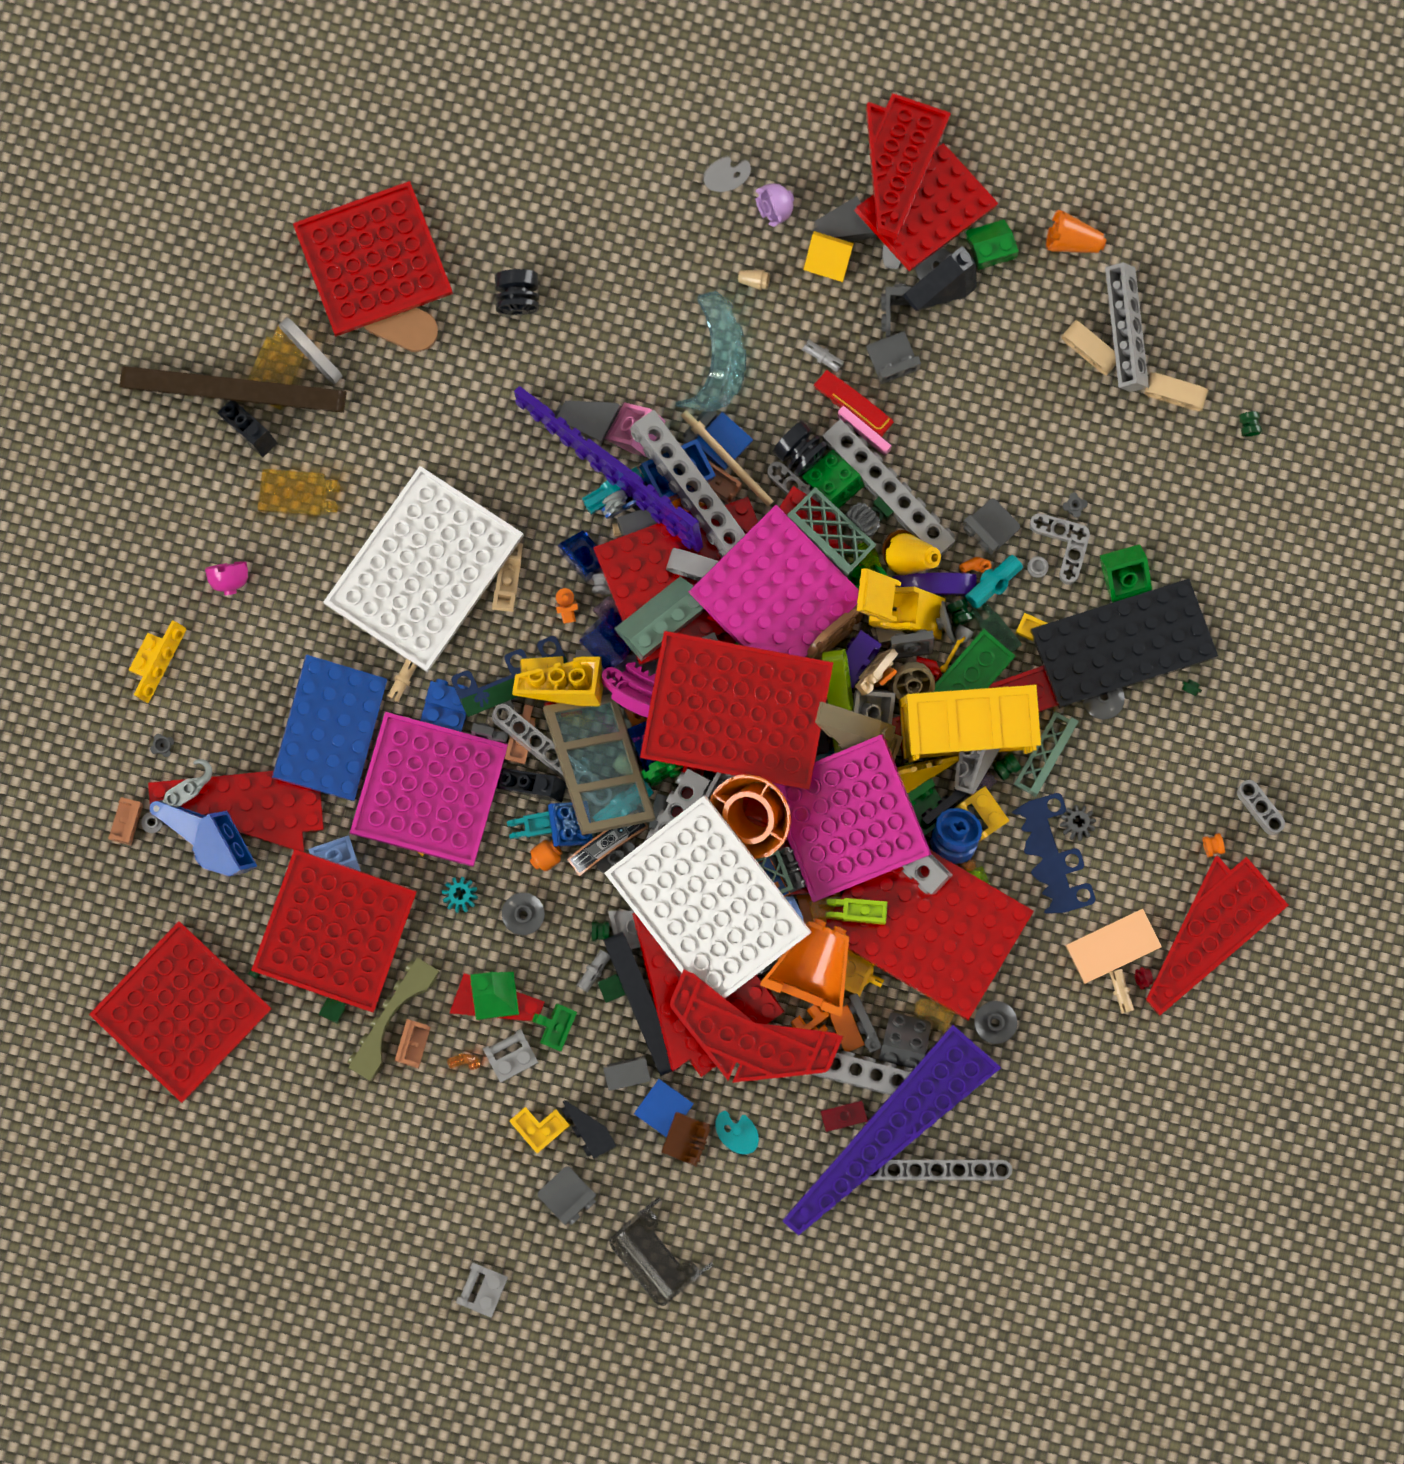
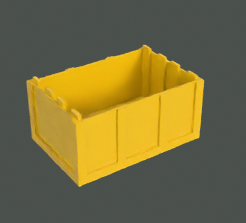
[899,685,1041,763]

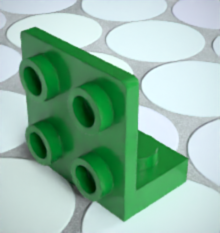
[803,450,865,509]
[908,778,941,836]

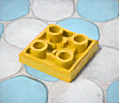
[803,231,854,282]

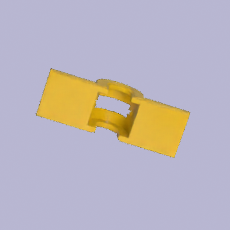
[857,568,946,640]

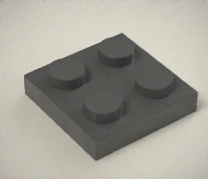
[890,630,934,659]

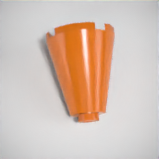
[1046,210,1106,253]

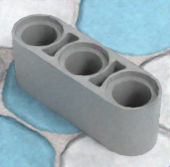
[666,548,718,581]
[1237,780,1285,835]

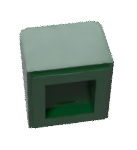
[597,974,626,1003]
[318,997,348,1025]

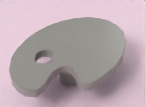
[703,156,751,192]

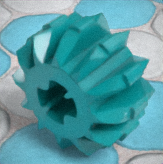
[442,877,478,913]

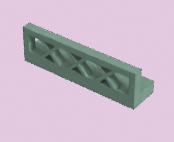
[1014,711,1079,797]

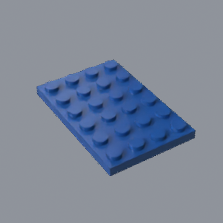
[272,655,387,801]

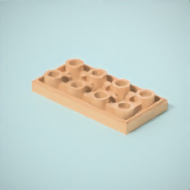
[1066,909,1162,984]

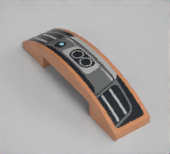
[567,810,648,877]

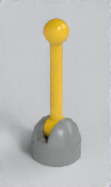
[940,625,974,673]

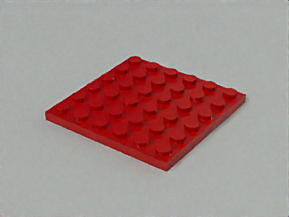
[293,181,453,337]
[593,505,728,666]
[251,848,417,1013]
[89,921,272,1103]

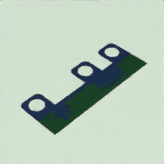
[451,636,568,717]

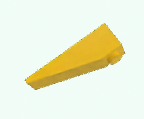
[512,657,603,706]
[897,755,959,793]

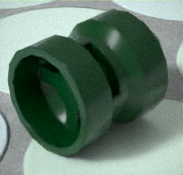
[1239,411,1263,437]
[947,599,973,626]
[992,752,1021,781]

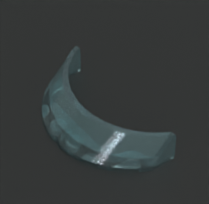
[676,291,746,412]

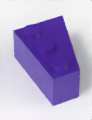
[846,630,882,691]

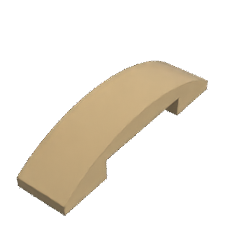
[492,543,523,612]

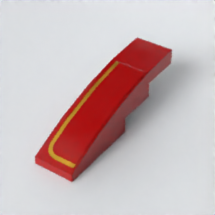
[813,370,894,437]

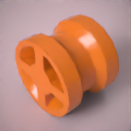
[1202,833,1225,858]

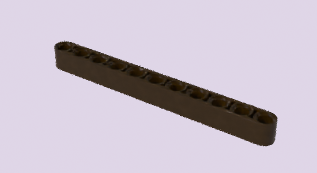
[119,366,347,413]

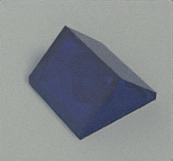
[558,530,601,583]

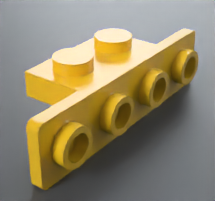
[129,620,186,703]

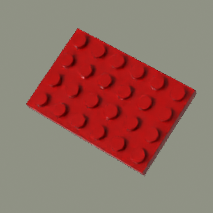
[854,143,999,272]

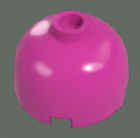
[205,561,248,595]

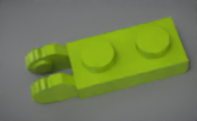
[826,898,887,924]

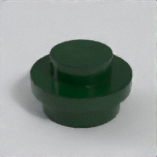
[1182,679,1202,697]

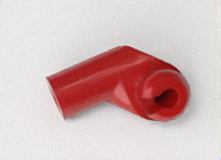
[916,656,942,682]

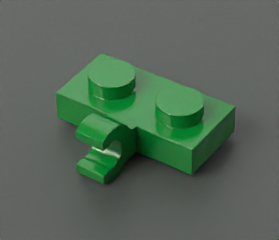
[532,1003,577,1052]

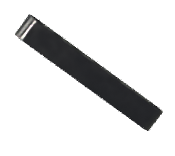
[603,931,680,1077]

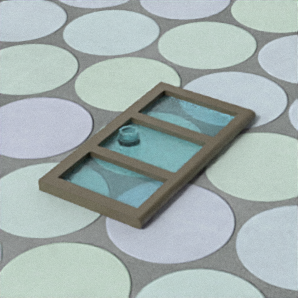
[543,693,656,835]

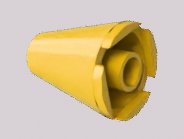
[886,533,941,575]

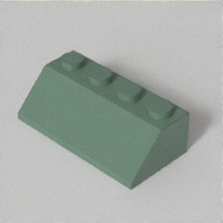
[615,576,706,662]

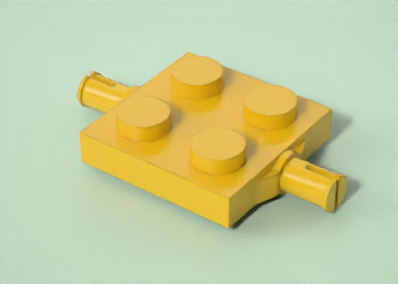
[844,950,884,997]

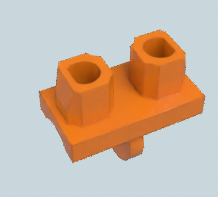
[555,588,578,624]
[791,1005,830,1031]

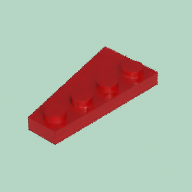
[449,973,545,1022]

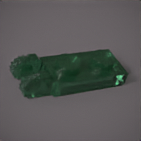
[970,602,1022,653]

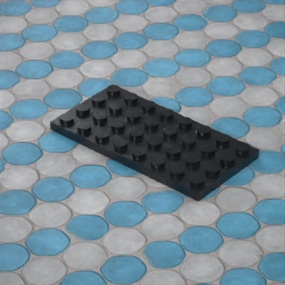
[1030,579,1218,709]

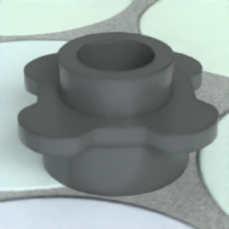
[1063,493,1088,518]
[150,734,174,757]

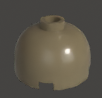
[892,661,935,699]

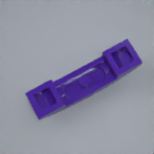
[892,573,977,596]

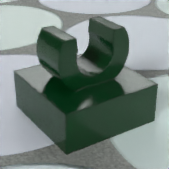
[872,497,894,523]

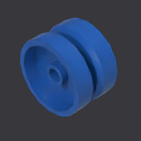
[930,808,982,864]

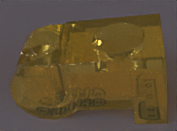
[914,998,955,1034]

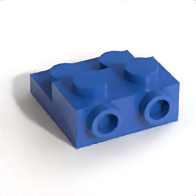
[420,679,469,732]

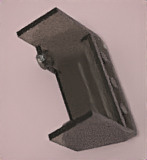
[609,1197,714,1306]

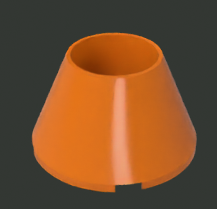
[710,775,791,859]

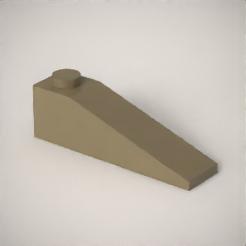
[815,702,896,749]

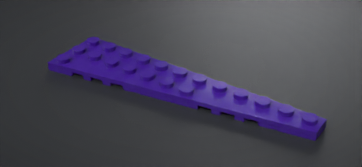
[514,386,703,553]
[782,1025,1001,1236]

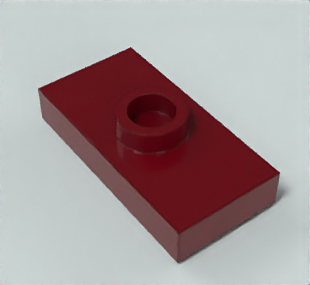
[820,1101,868,1132]

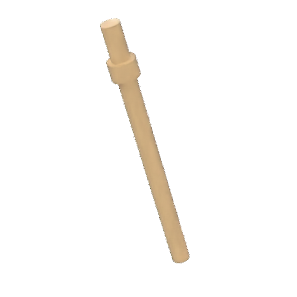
[680,410,773,507]

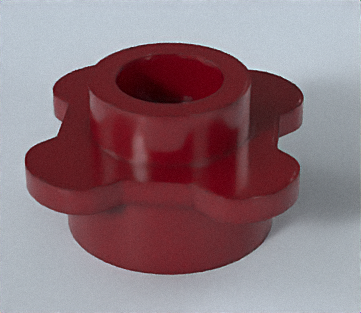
[1134,967,1153,990]

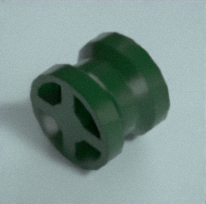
[591,920,610,942]

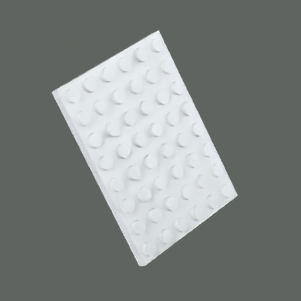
[323,466,524,673]
[605,795,811,998]

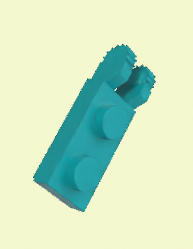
[507,811,552,840]

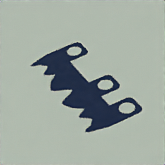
[1012,793,1096,914]

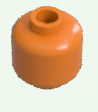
[530,840,562,871]

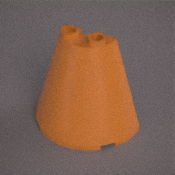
[760,918,849,1017]

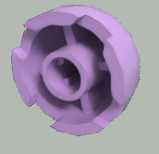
[755,183,794,227]

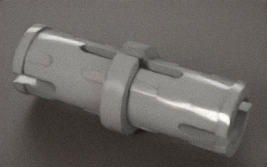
[802,339,844,373]
[577,949,611,993]

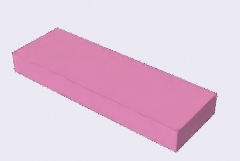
[838,406,892,456]

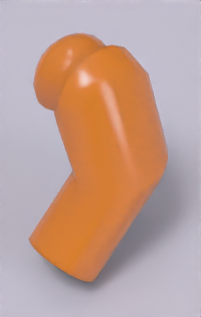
[959,557,992,573]

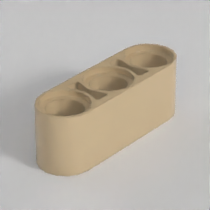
[1061,321,1116,375]
[1144,373,1208,411]

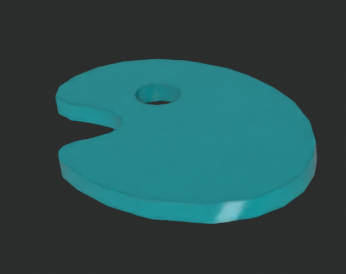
[715,1111,759,1155]

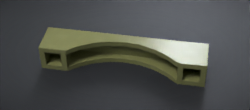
[348,958,440,1083]

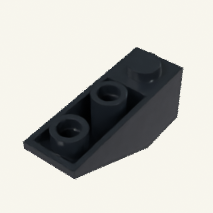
[217,400,278,457]
[497,768,566,803]
[561,1100,617,1160]

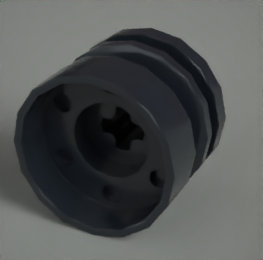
[495,269,539,315]
[772,420,828,477]

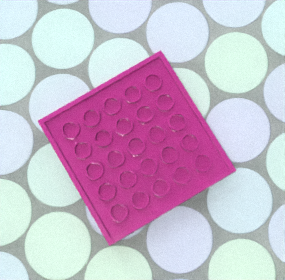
[688,505,859,657]
[350,712,508,867]
[772,734,931,902]

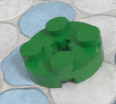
[641,761,683,786]

